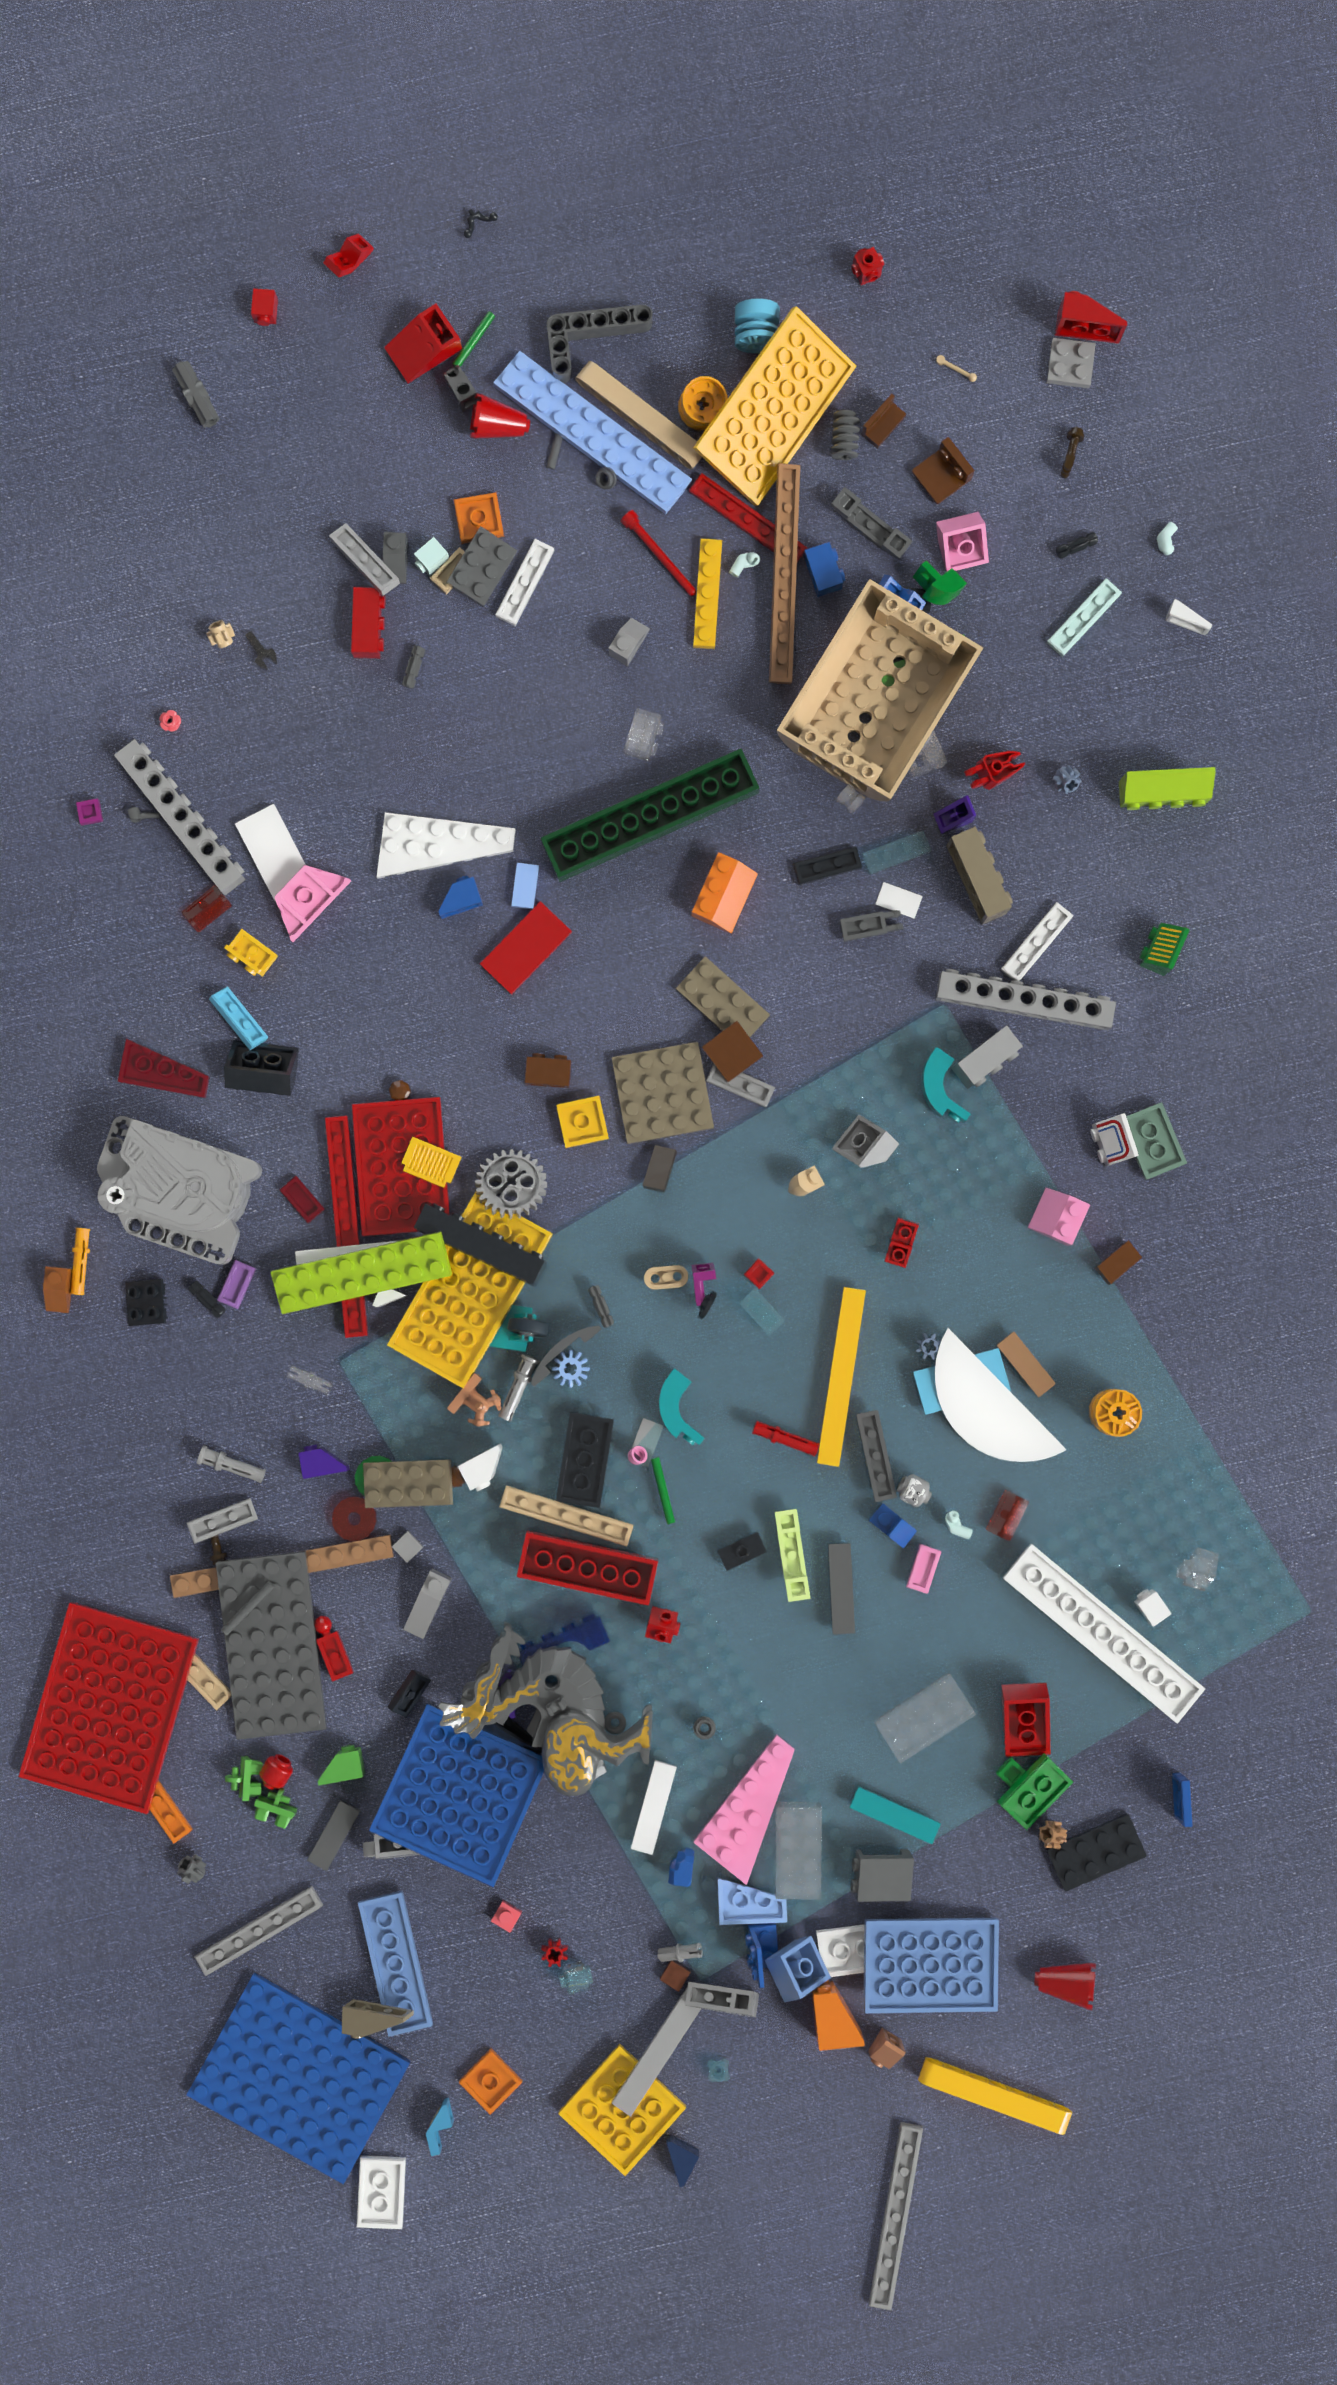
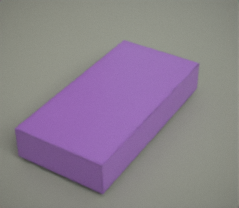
[217,1260,256,1309]

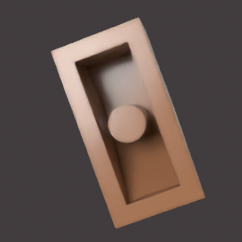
[868,2028,906,2069]

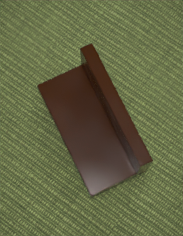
[861,393,906,449]

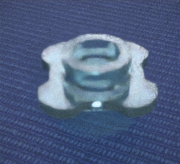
[707,2058,730,2082]

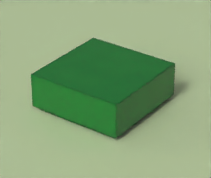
[995,1756,1026,1787]

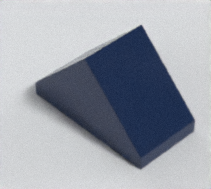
[667,2134,699,2187]

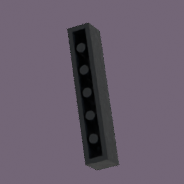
[414,1203,547,1287]

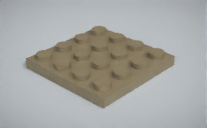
[612,1042,714,1144]

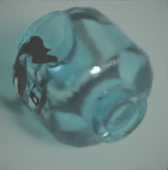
[559,1961,593,1995]

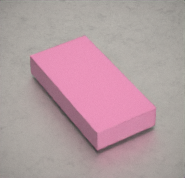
[906,1544,942,1594]

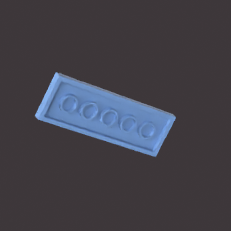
[358,1891,433,2037]

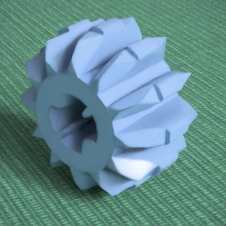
[552,1350,590,1388]

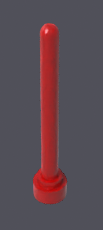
[620,510,696,596]

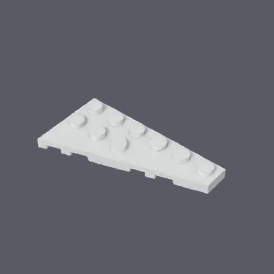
[377,813,516,879]

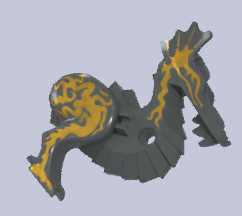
[438,1622,653,1796]

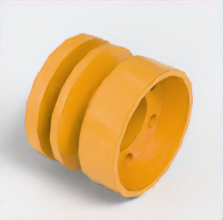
[678,376,728,430]
[1089,1389,1142,1437]

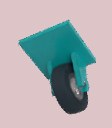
[489,1305,548,1352]

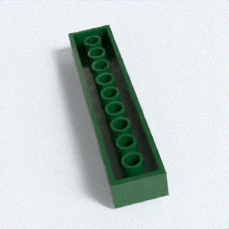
[540,748,759,883]

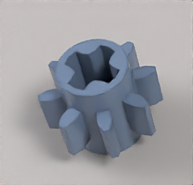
[1053,765,1082,794]
[915,1333,941,1360]

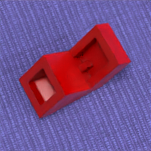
[323,234,374,278]

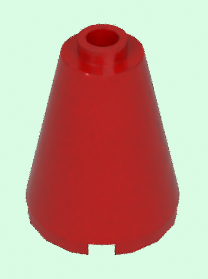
[470,393,530,439]
[1034,1963,1096,2010]

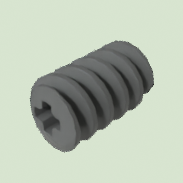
[831,410,860,460]

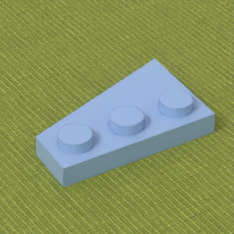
[718,1877,787,1925]

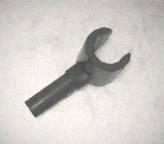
[128,807,160,823]

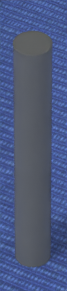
[546,433,563,470]
[221,1581,275,1635]

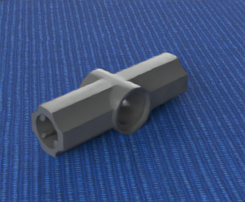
[172,361,220,428]

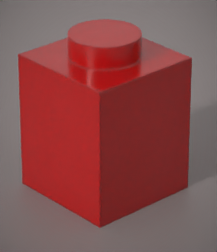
[251,288,278,326]

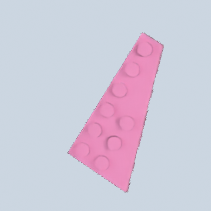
[693,1734,795,1885]

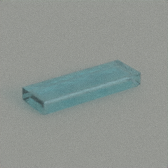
[862,830,931,875]

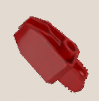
[964,751,1025,790]

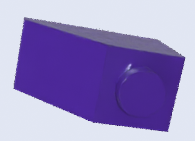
[298,1445,350,1479]

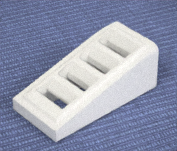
[1165,599,1212,635]

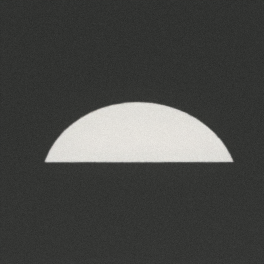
[935,1328,1066,1462]

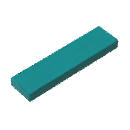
[849,1786,941,1844]

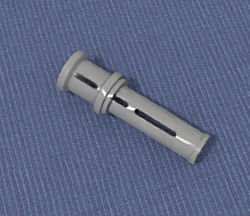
[498,1353,540,1421]
[197,1445,266,1483]

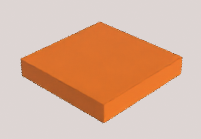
[454,492,504,544]
[459,2048,523,2115]

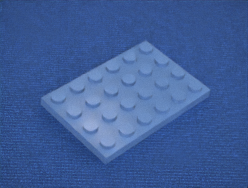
[863,1918,999,2013]

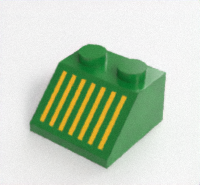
[1139,922,1190,976]

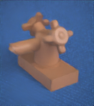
[447,1373,501,1427]

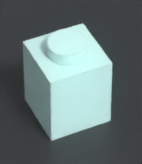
[414,537,449,577]

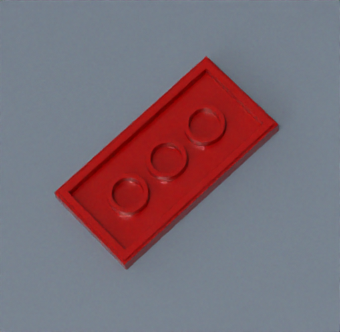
[480,901,572,995]

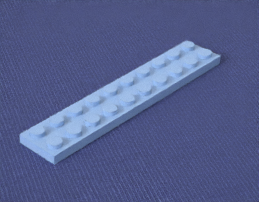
[493,351,692,515]

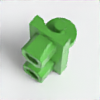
[225,1756,263,1801]
[254,1788,298,1829]

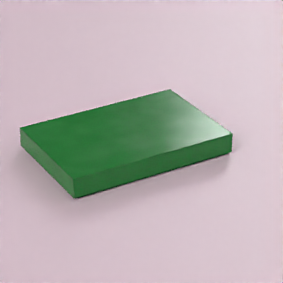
[997,1753,1073,1830]

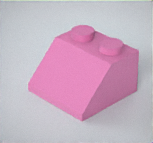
[936,512,989,572]
[1028,1188,1090,1246]

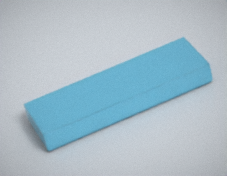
[209,986,268,1050]

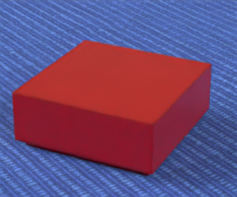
[743,1258,775,1290]

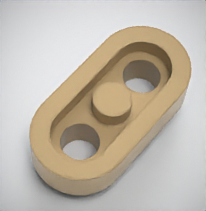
[644,1265,688,1290]

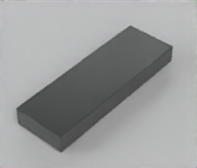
[307,1799,361,1871]

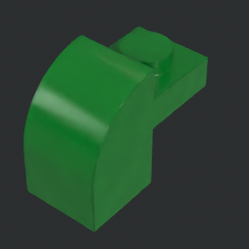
[913,560,967,605]

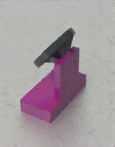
[691,1262,717,1320]

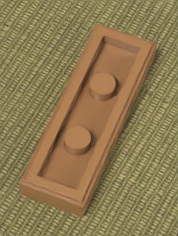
[996,1331,1056,1398]

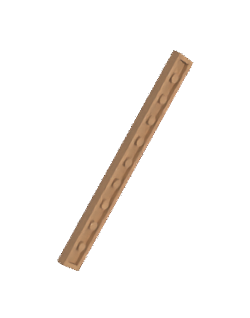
[769,463,800,684]
[170,1535,394,1598]

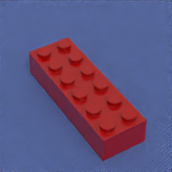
[517,1531,658,1606]

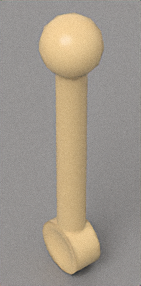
[936,355,977,382]

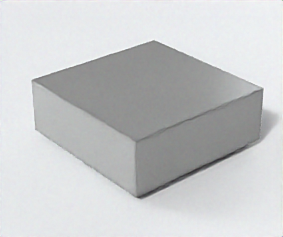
[392,1531,424,1562]

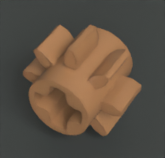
[1039,1821,1067,1849]

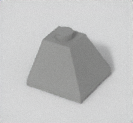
[832,1115,899,1168]

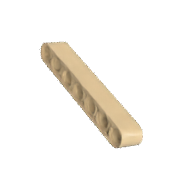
[575,361,702,470]

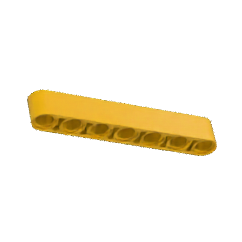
[918,2057,1072,2135]

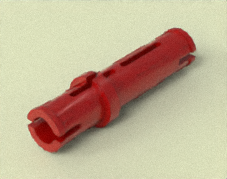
[752,1420,820,1457]

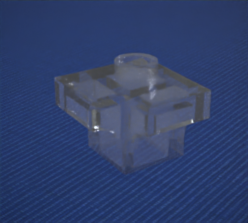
[1176,1547,1219,1591]

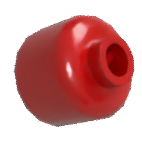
[259,1754,293,1790]

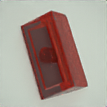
[182,885,232,932]
[986,1490,1029,1541]

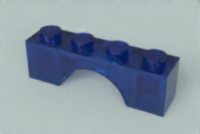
[519,1613,611,1666]

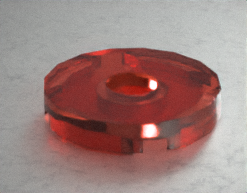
[332,1496,377,1541]

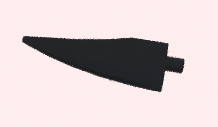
[482,1716,542,1753]

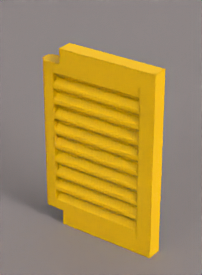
[402,1137,462,1188]

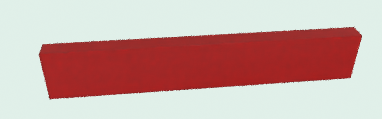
[689,473,807,563]

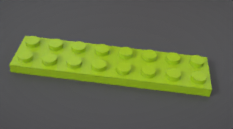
[271,1231,452,1314]

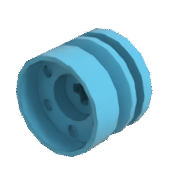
[735,299,780,353]

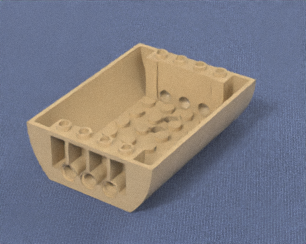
[777,579,983,801]

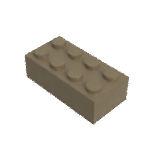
[946,826,1013,925]

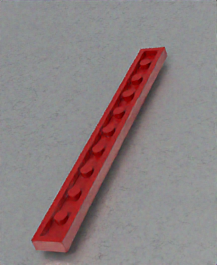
[325,1116,368,1338]

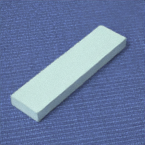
[1047,578,1122,657]

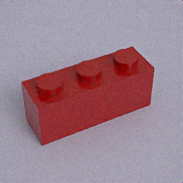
[351,587,386,659]

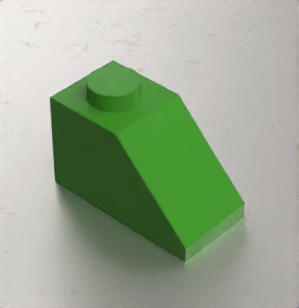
[318,1745,365,1786]

